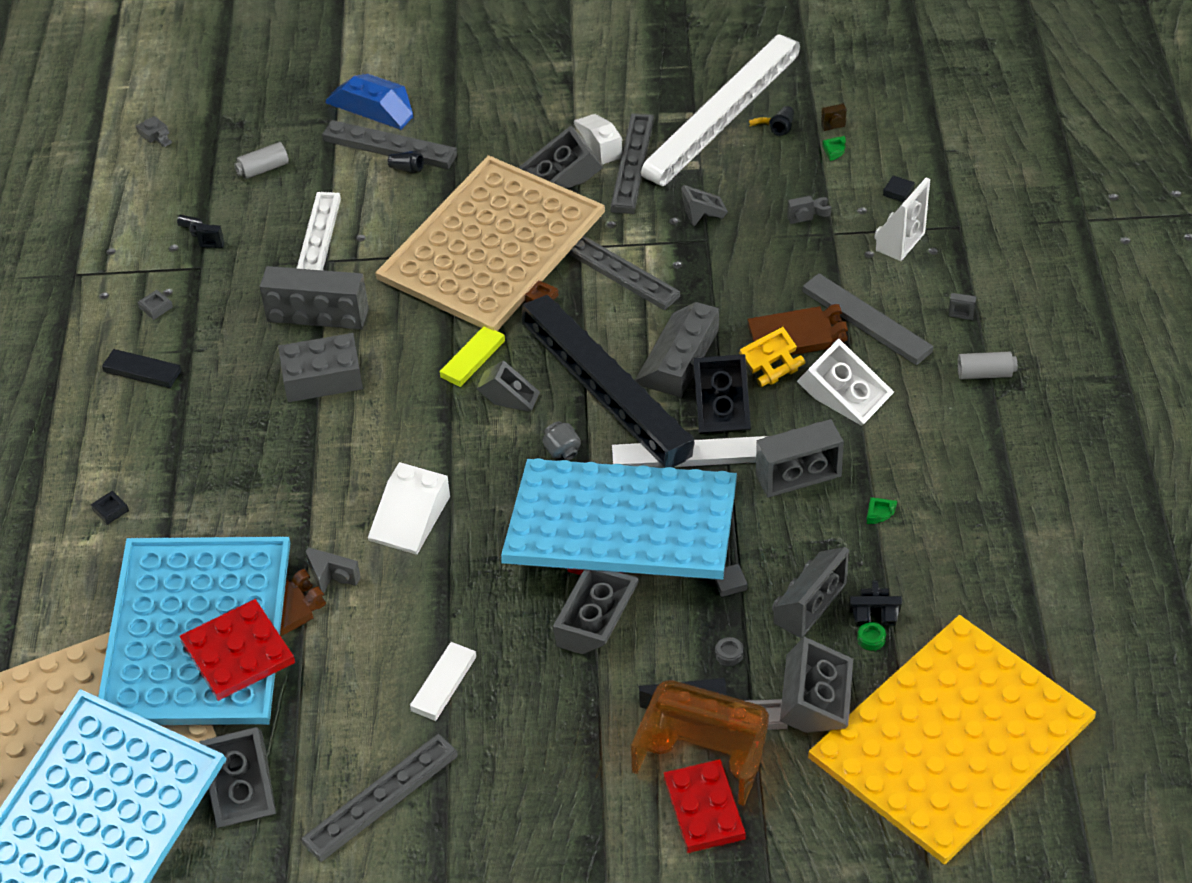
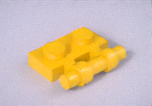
[739,327,805,387]

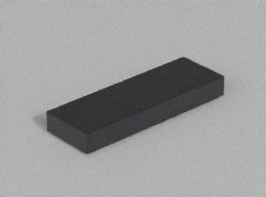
[102,349,182,388]

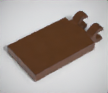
[747,304,848,355]
[280,569,326,636]

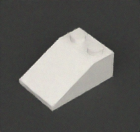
[875,178,930,261]
[797,339,894,426]
[368,462,450,555]

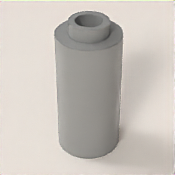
[234,142,289,179]
[958,351,1017,380]

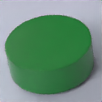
[857,622,886,651]

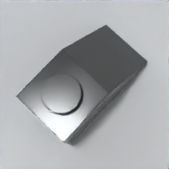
[476,360,540,412]

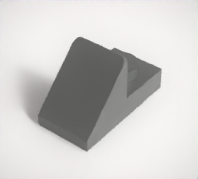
[681,185,728,226]
[306,547,361,593]

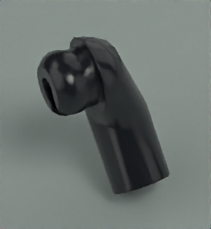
[177,214,203,237]

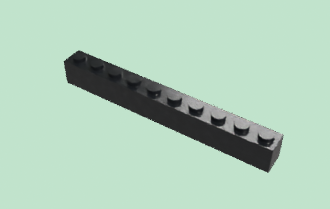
[522,295,695,468]

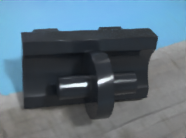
[849,580,902,626]

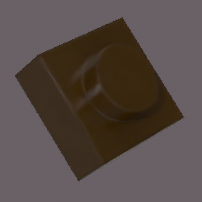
[821,103,847,131]

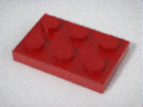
[664,759,745,853]

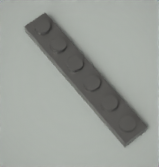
[322,120,457,169]

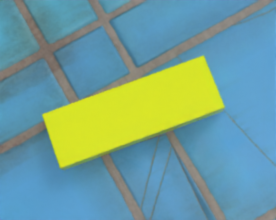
[440,326,505,387]

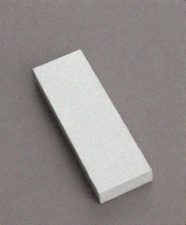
[410,642,476,721]

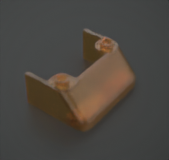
[631,680,769,806]

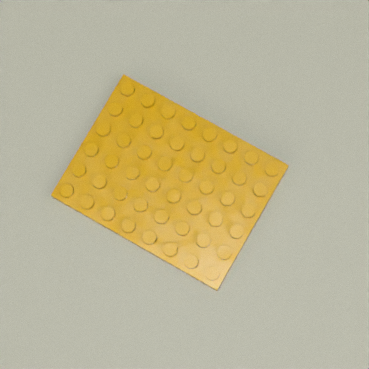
[808,615,1096,865]

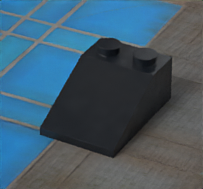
[694,354,751,434]

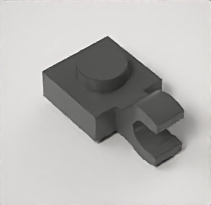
[136,116,172,147]
[787,196,831,224]

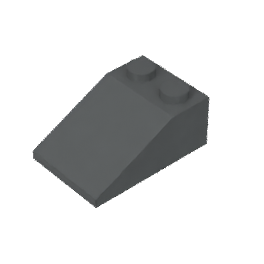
[518,125,603,189]
[199,727,276,828]

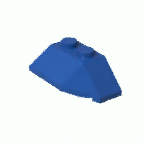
[326,74,413,130]

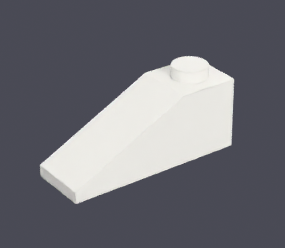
[574,114,622,165]

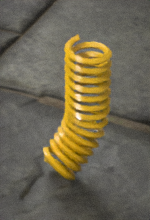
[749,117,771,127]

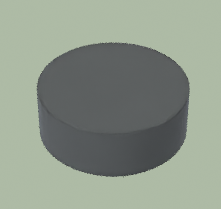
[715,637,744,666]

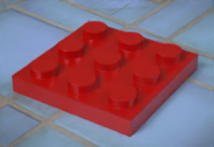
[179,599,295,701]

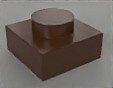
[524,280,558,302]

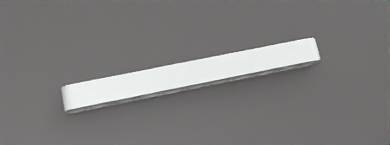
[641,34,800,186]

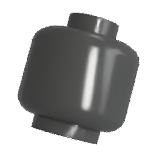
[542,421,581,461]

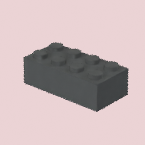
[260,266,369,330]

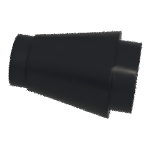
[769,106,794,136]
[388,151,424,174]

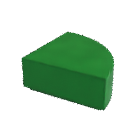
[822,136,846,161]
[866,497,897,524]

